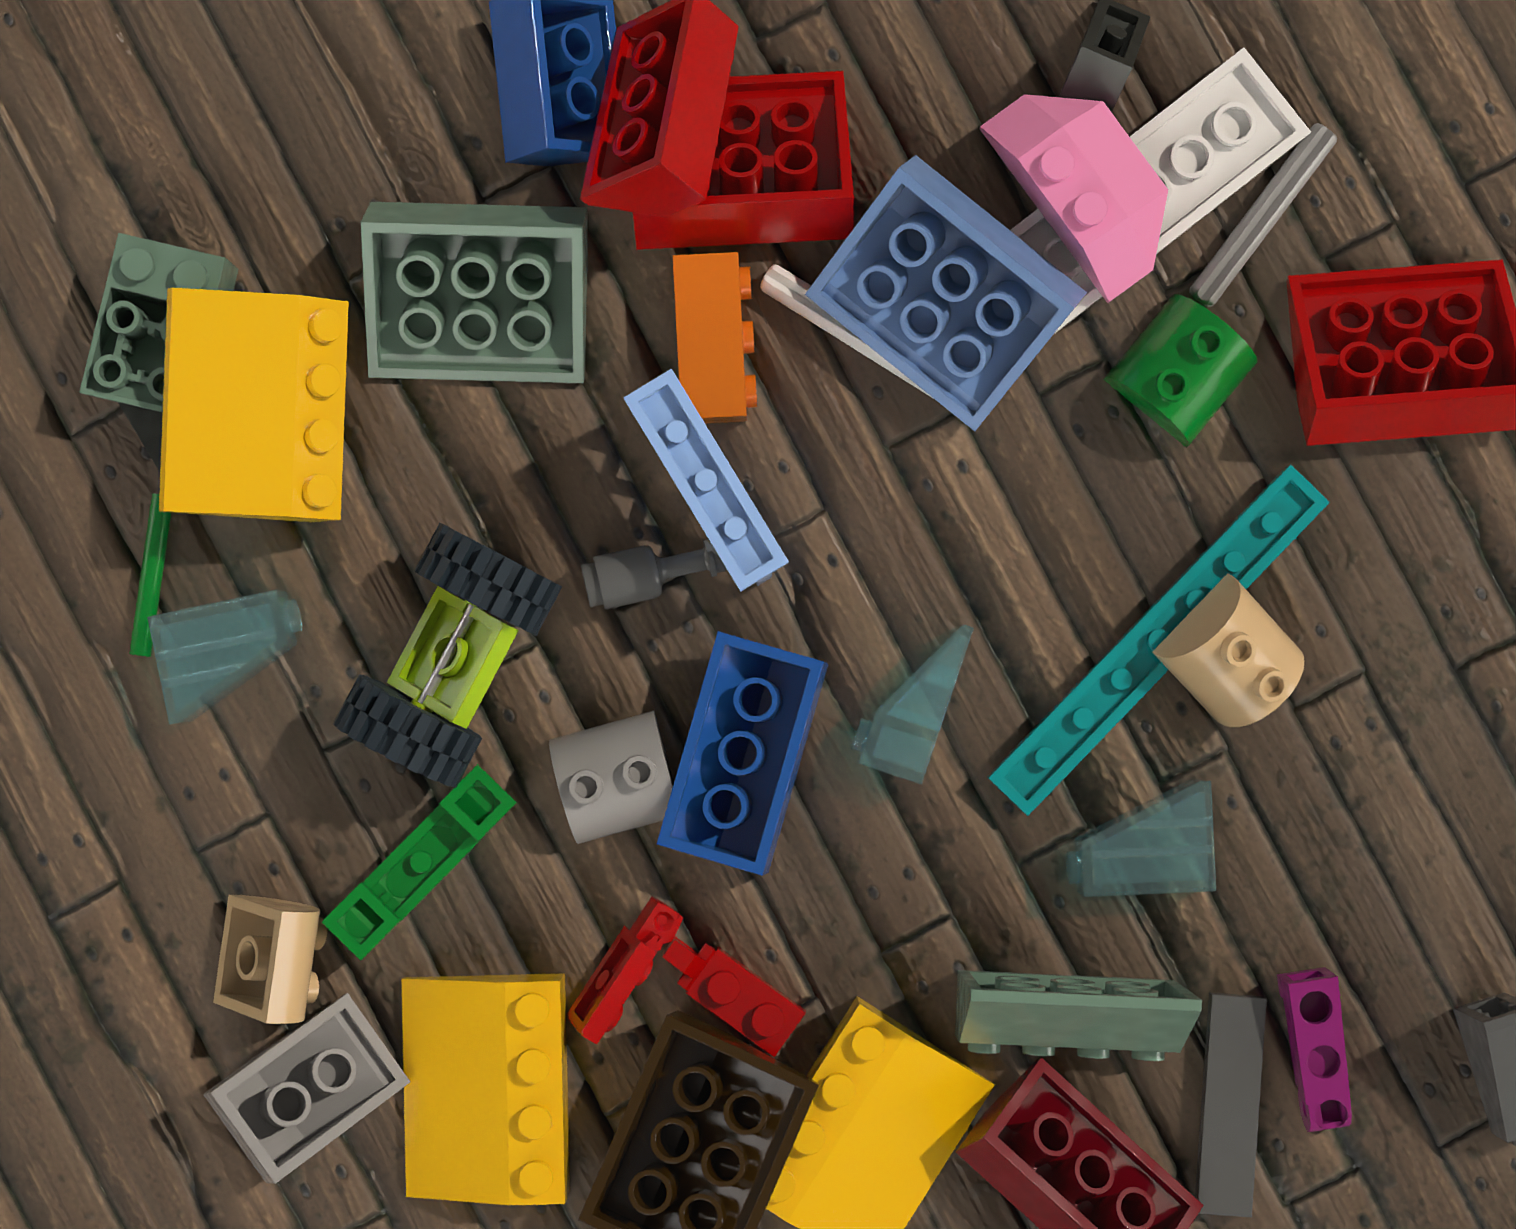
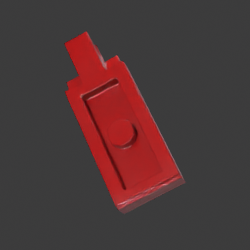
[566,896,683,1044]
[662,936,806,1057]

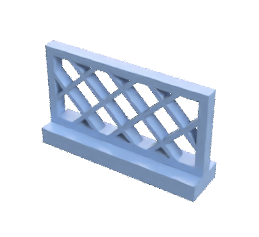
[624,369,789,592]

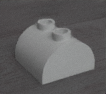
[549,710,674,844]

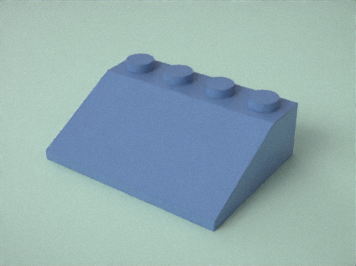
[805,155,1087,431]

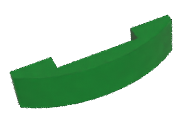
[322,764,517,961]

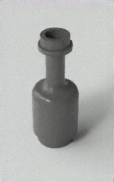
[581,539,727,610]

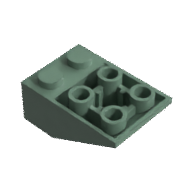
[79,233,239,413]

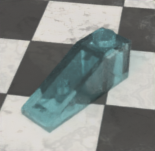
[851,624,974,785]

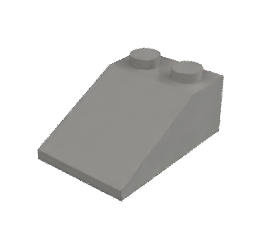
[203,993,410,1184]

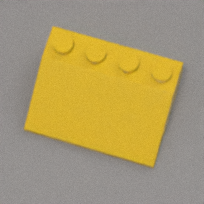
[159,287,349,522]
[401,973,570,1205]
[766,996,995,1229]

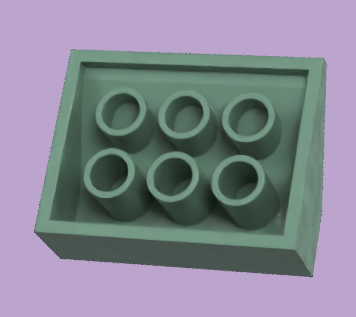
[361,202,588,383]
[955,970,1202,1061]

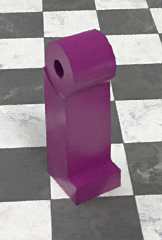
[1277,967,1352,1132]

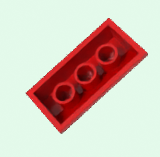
[580,0,739,217]

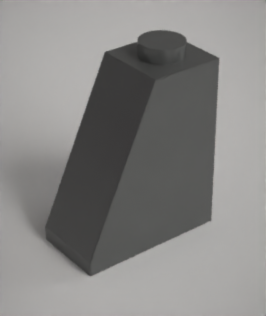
[1453,993,1516,1146]

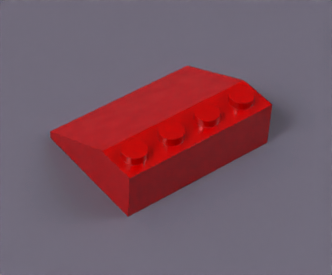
[633,71,854,250]
[1286,259,1516,446]

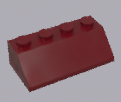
[956,1057,1204,1229]

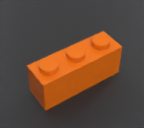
[673,252,757,424]

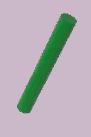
[129,493,172,657]

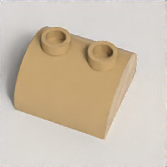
[1152,573,1304,727]
[213,894,327,1024]

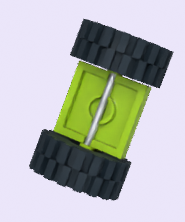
[333,523,562,788]

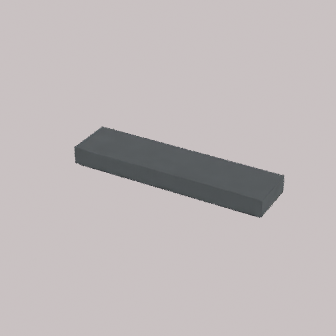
[1195,992,1267,1218]

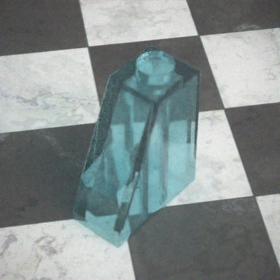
[147,590,302,725]
[1066,779,1216,897]

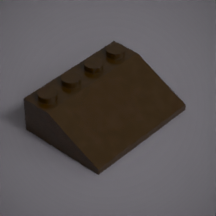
[578,1010,820,1229]

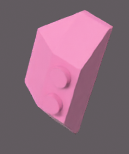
[979,94,1168,303]

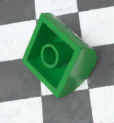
[1103,294,1258,448]

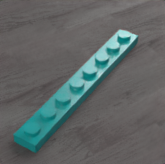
[987,465,1330,816]

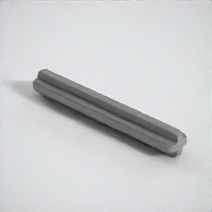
[1189,123,1337,307]

